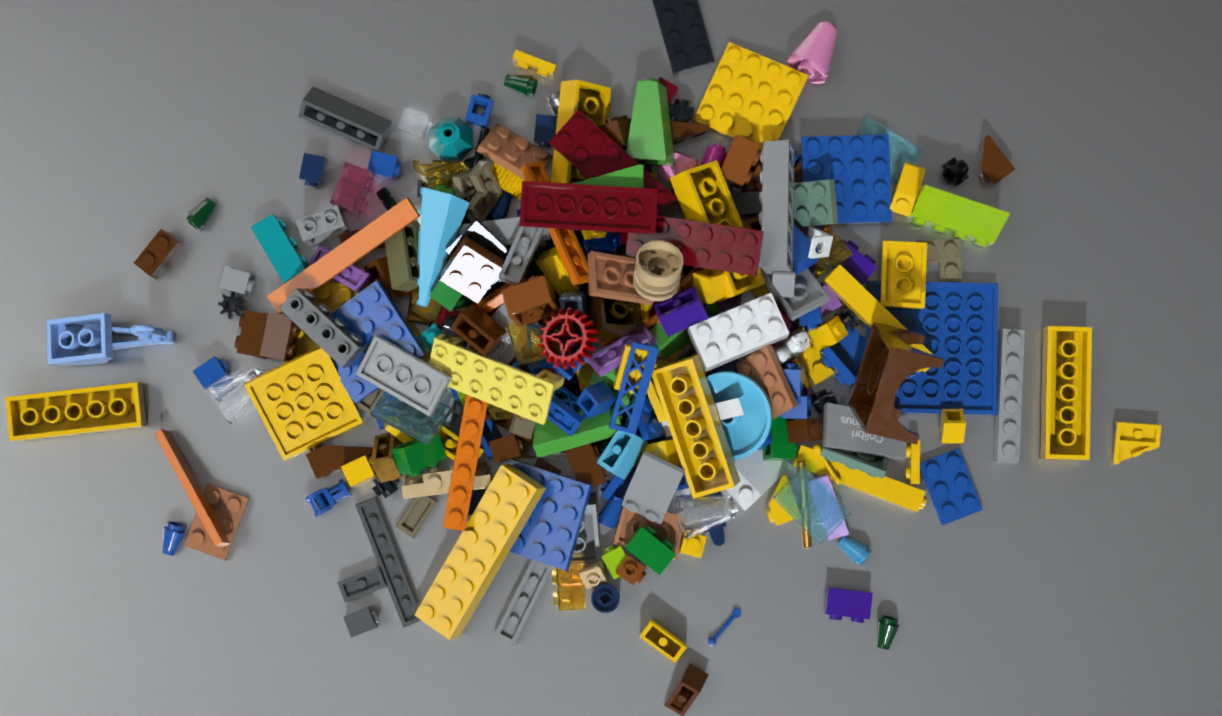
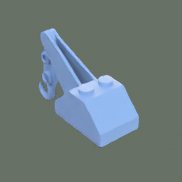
[46,313,174,365]

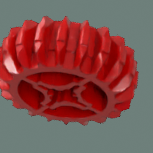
[537,308,598,369]

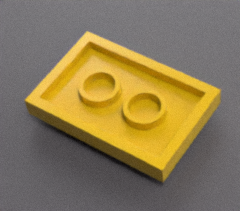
[880,241,927,309]

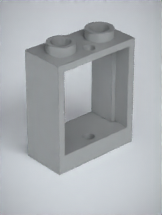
[296,205,351,247]

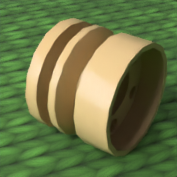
[633,241,684,301]

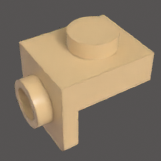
[579,560,607,589]

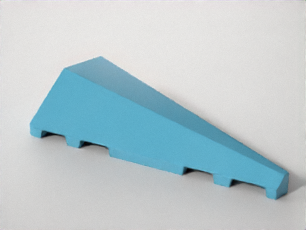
[416,187,469,307]

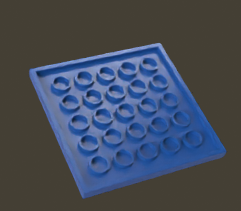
[865,281,998,415]

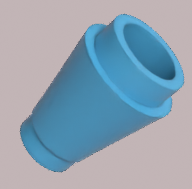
[838,536,872,565]

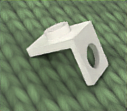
[807,226,833,259]

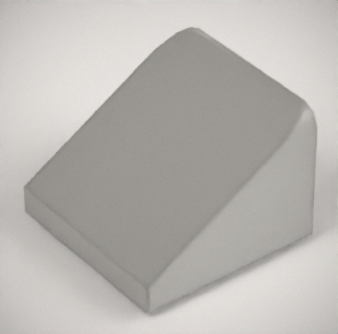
[772,271,795,298]

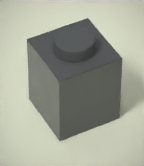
[343,606,380,637]

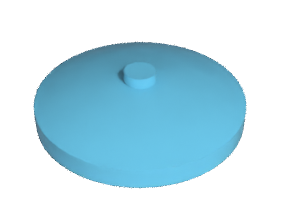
[706,371,773,460]

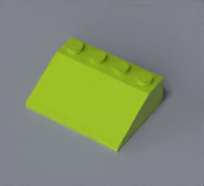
[908,185,1010,247]

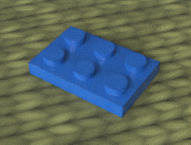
[920,448,983,525]

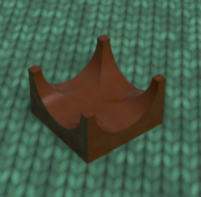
[848,322,944,445]

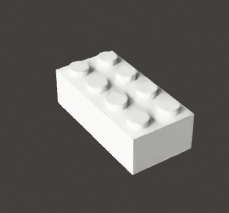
[687,293,789,372]

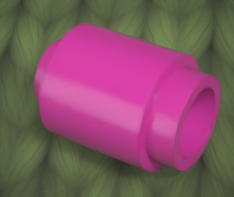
[702,143,728,168]

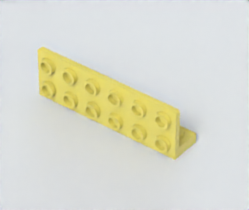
[429,333,565,425]

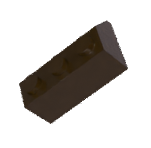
[586,282,643,340]

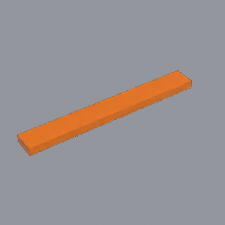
[267,198,420,315]

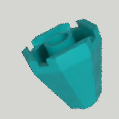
[429,117,473,162]

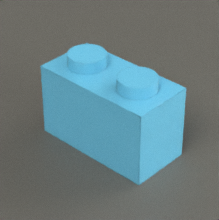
[597,430,648,480]

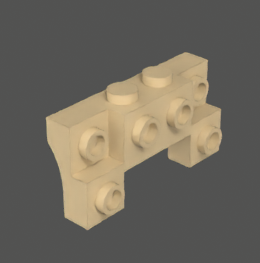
[402,462,494,499]

